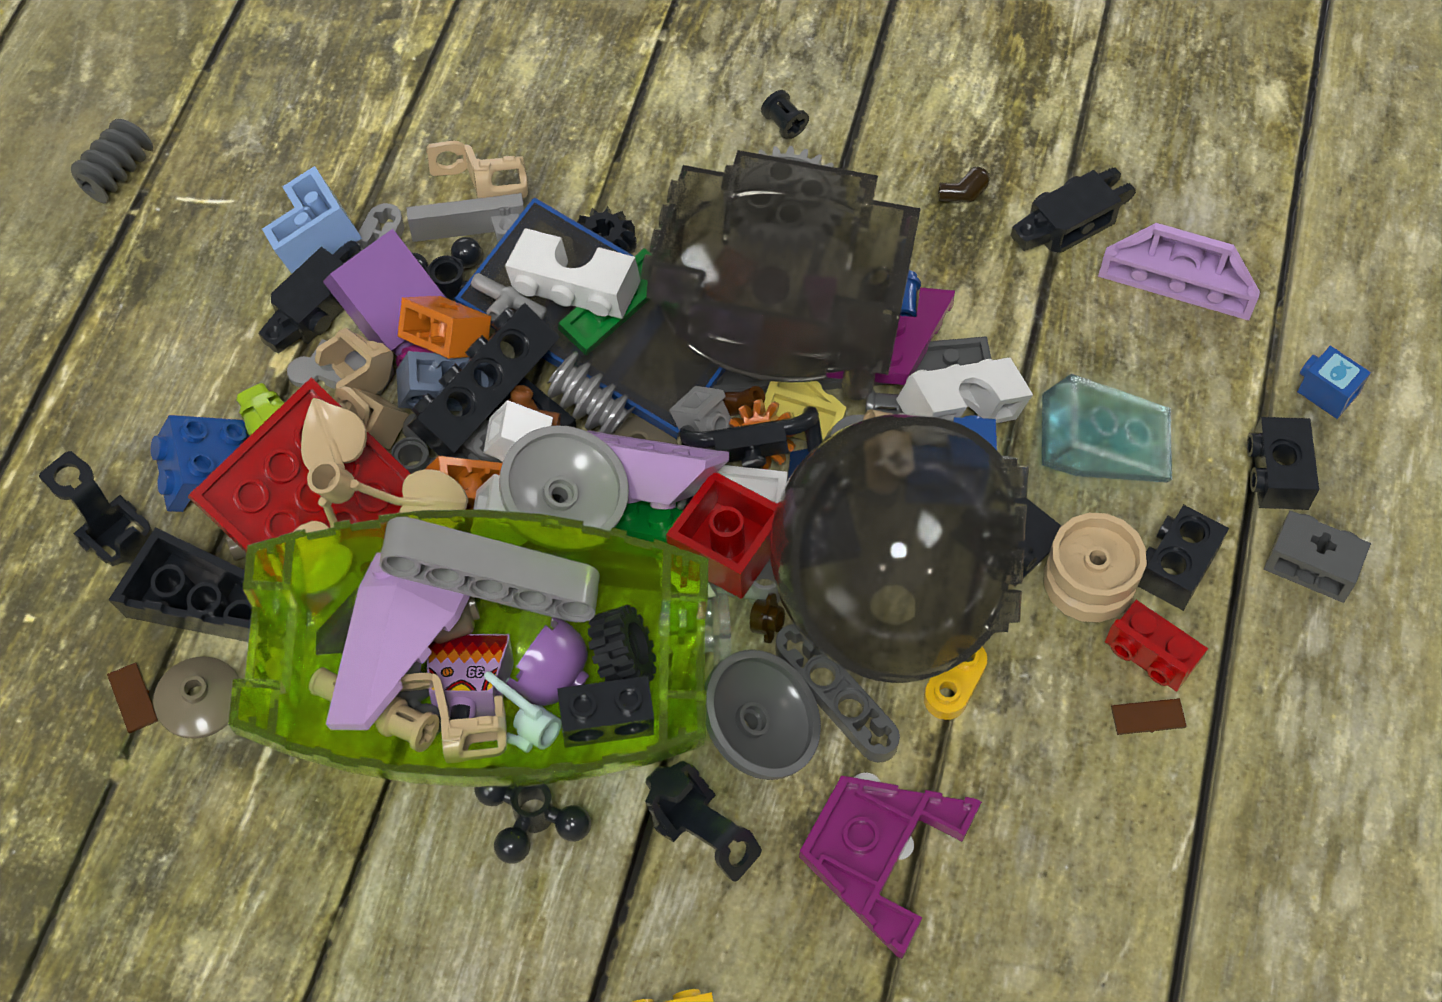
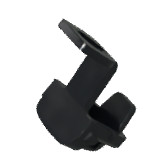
[39,451,153,567]
[645,760,762,882]

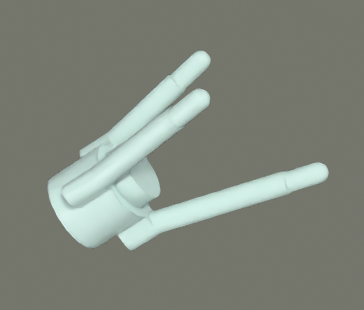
[484,671,562,753]

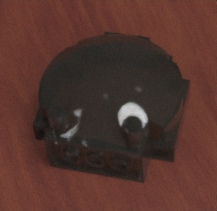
[641,150,921,400]

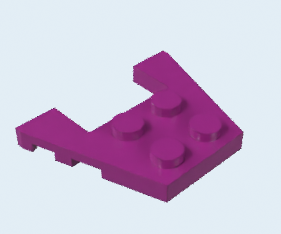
[802,277,955,385]
[799,776,982,959]

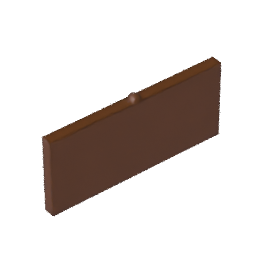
[107,662,158,734]
[1111,698,1187,735]

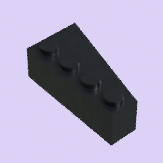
[109,527,313,651]

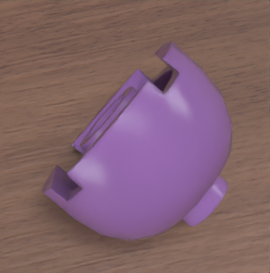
[507,617,590,706]

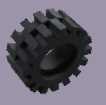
[588,605,657,682]

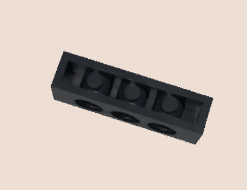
[407,303,560,457]

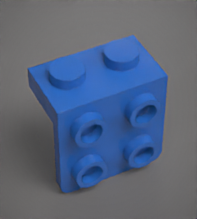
[151,415,249,512]

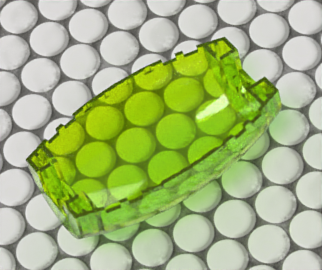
[228,509,709,788]

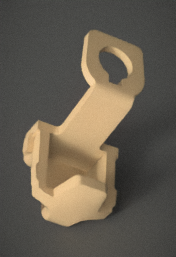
[427,141,528,200]
[315,328,393,428]
[400,673,507,764]

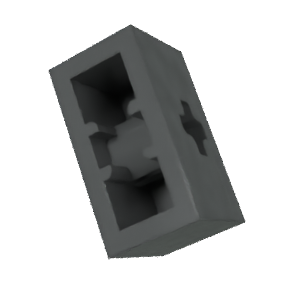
[1263,510,1371,603]

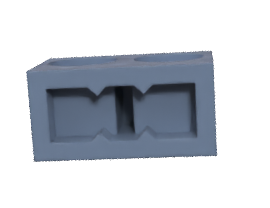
[396,351,489,411]

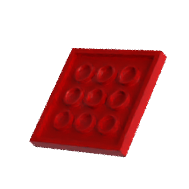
[188,377,411,616]

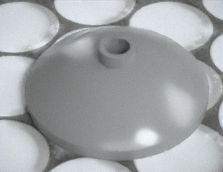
[499,426,629,548]

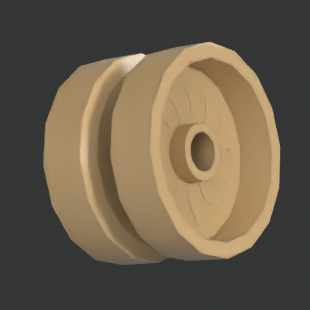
[1044,512,1147,623]

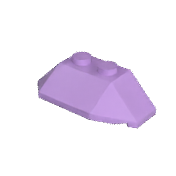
[1098,223,1260,320]
[587,430,729,509]

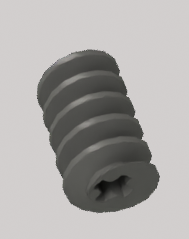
[71,119,153,203]

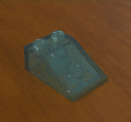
[1042,374,1172,483]

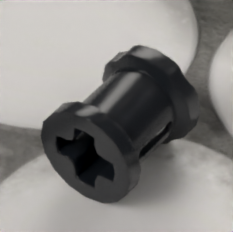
[761,90,809,139]

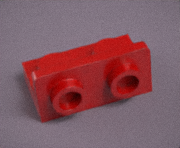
[1105,599,1209,692]

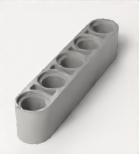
[379,517,600,622]

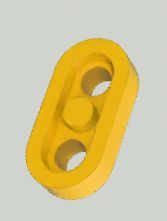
[924,638,987,720]

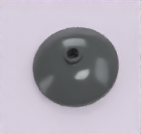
[702,650,821,780]

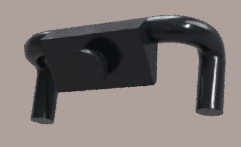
[679,406,823,468]

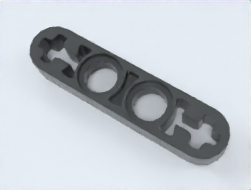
[775,624,900,763]

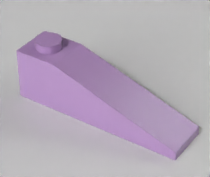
[326,553,470,730]

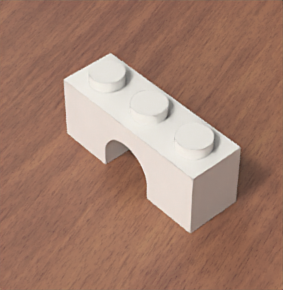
[505,228,641,319]
[896,358,1033,438]
[470,400,553,543]

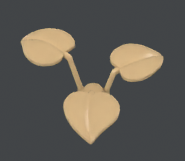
[282,398,468,594]

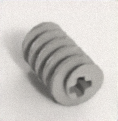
[547,351,637,434]

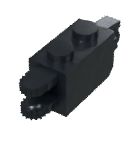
[1011,167,1136,253]
[258,240,361,354]

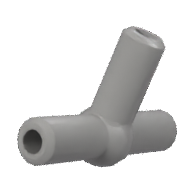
[471,273,547,321]

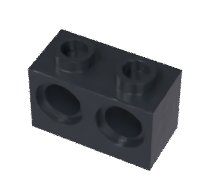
[1138,504,1229,611]
[557,676,654,748]

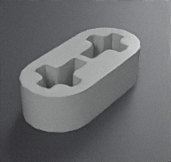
[356,203,405,252]

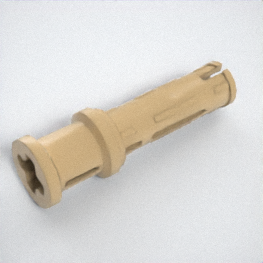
[309,667,440,752]

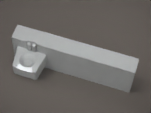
[406,193,524,242]

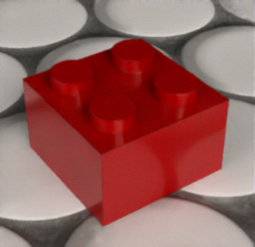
[666,472,787,599]

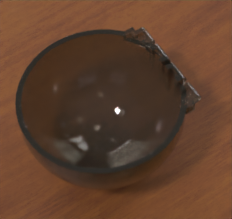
[770,413,1029,683]

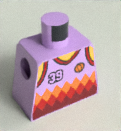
[426,634,514,720]

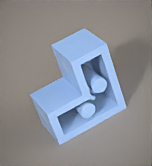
[262,166,362,274]

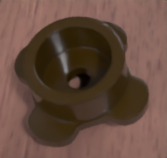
[750,593,785,644]

